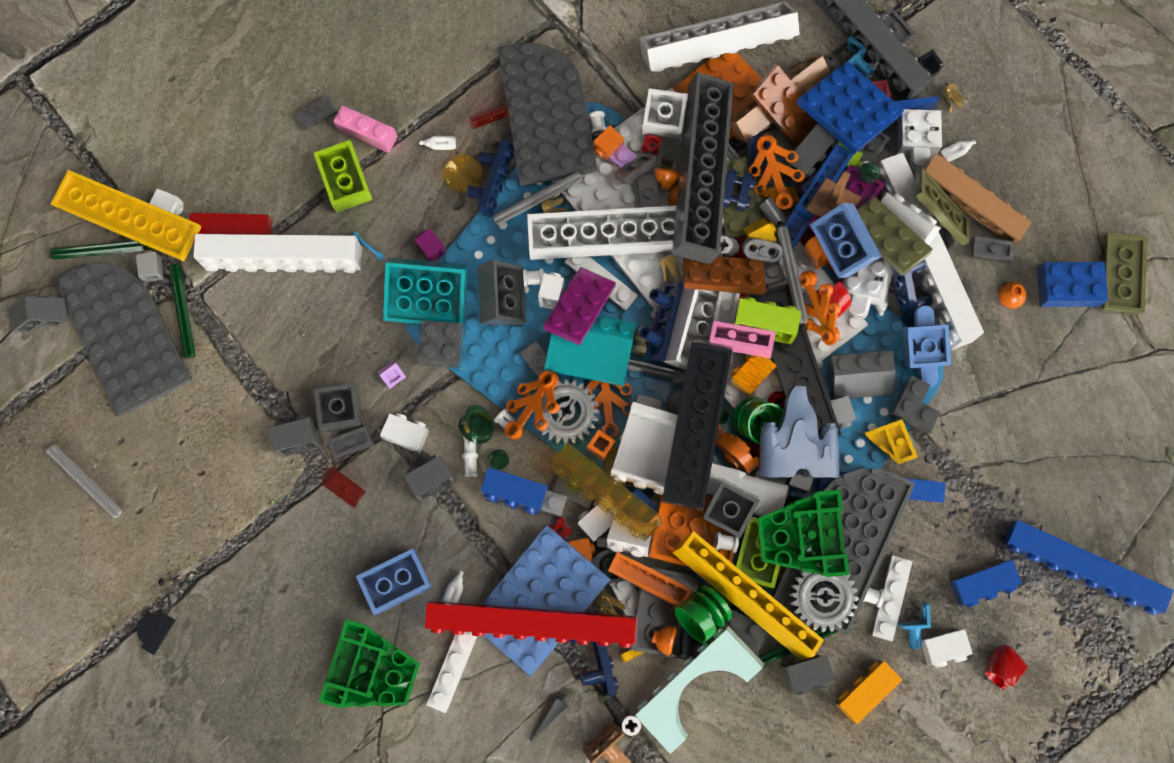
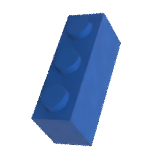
[949,560,1022,608]

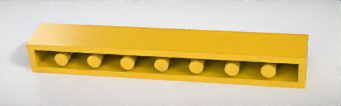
[673,531,824,661]

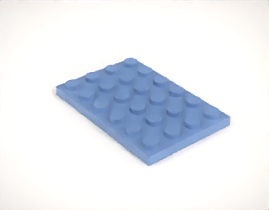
[482,525,611,676]

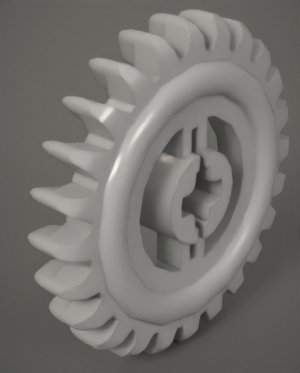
[533,379,600,445]
[789,562,859,632]

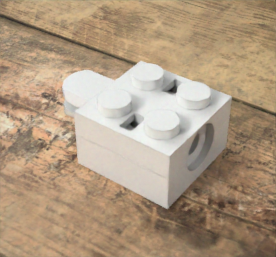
[897,109,942,170]
[843,259,893,319]

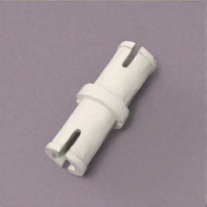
[462,435,478,477]

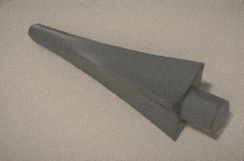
[530,693,571,742]

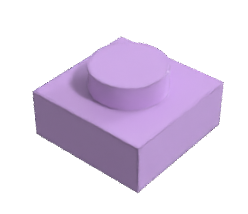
[609,144,637,169]
[377,360,406,389]

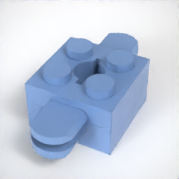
[902,306,951,387]

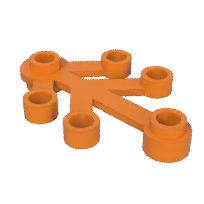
[748,135,805,209]
[799,271,841,345]
[504,371,560,440]
[583,380,632,439]

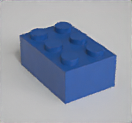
[1037,262,1108,307]
[480,467,549,516]

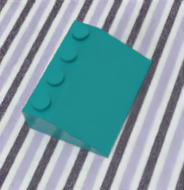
[383,258,469,324]
[544,315,637,386]

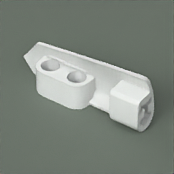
[707,463,788,517]

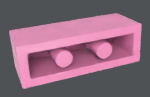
[333,105,397,153]
[710,321,775,358]

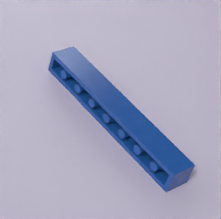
[1003,520,1174,616]

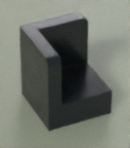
[917,49,944,78]

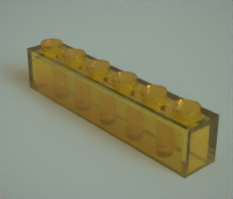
[551,443,662,541]

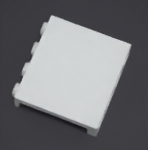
[610,402,678,495]

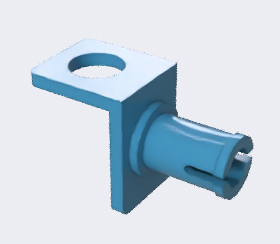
[847,36,875,78]
[898,601,931,649]

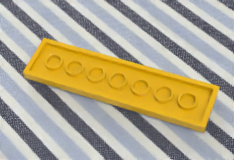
[51,170,202,262]

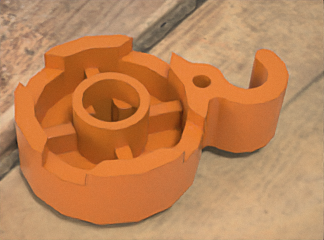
[715,424,759,475]

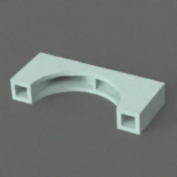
[635,626,764,754]

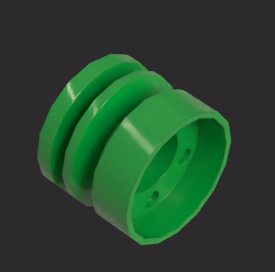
[732,397,783,444]
[675,585,732,643]

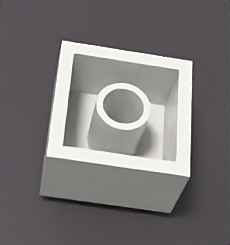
[642,88,688,140]

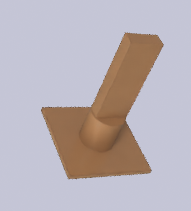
[806,171,862,218]
[583,722,631,763]

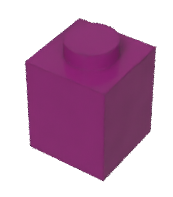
[414,229,446,262]

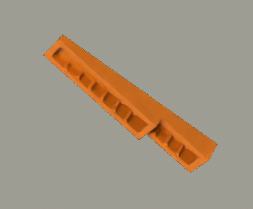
[608,552,695,607]

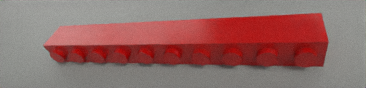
[425,601,638,648]

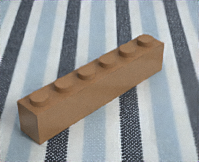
[730,55,831,142]
[923,153,1032,243]

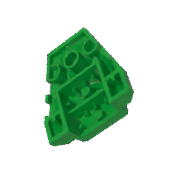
[757,490,850,577]
[319,619,420,708]

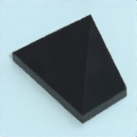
[679,626,701,658]

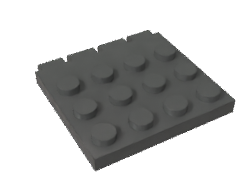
[629,567,721,660]

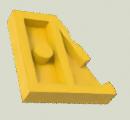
[865,419,917,465]

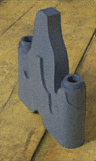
[759,386,840,478]

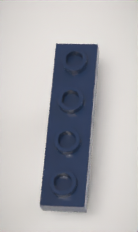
[467,139,515,217]
[891,260,933,327]
[639,282,683,361]
[572,610,618,697]

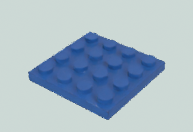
[796,61,904,154]

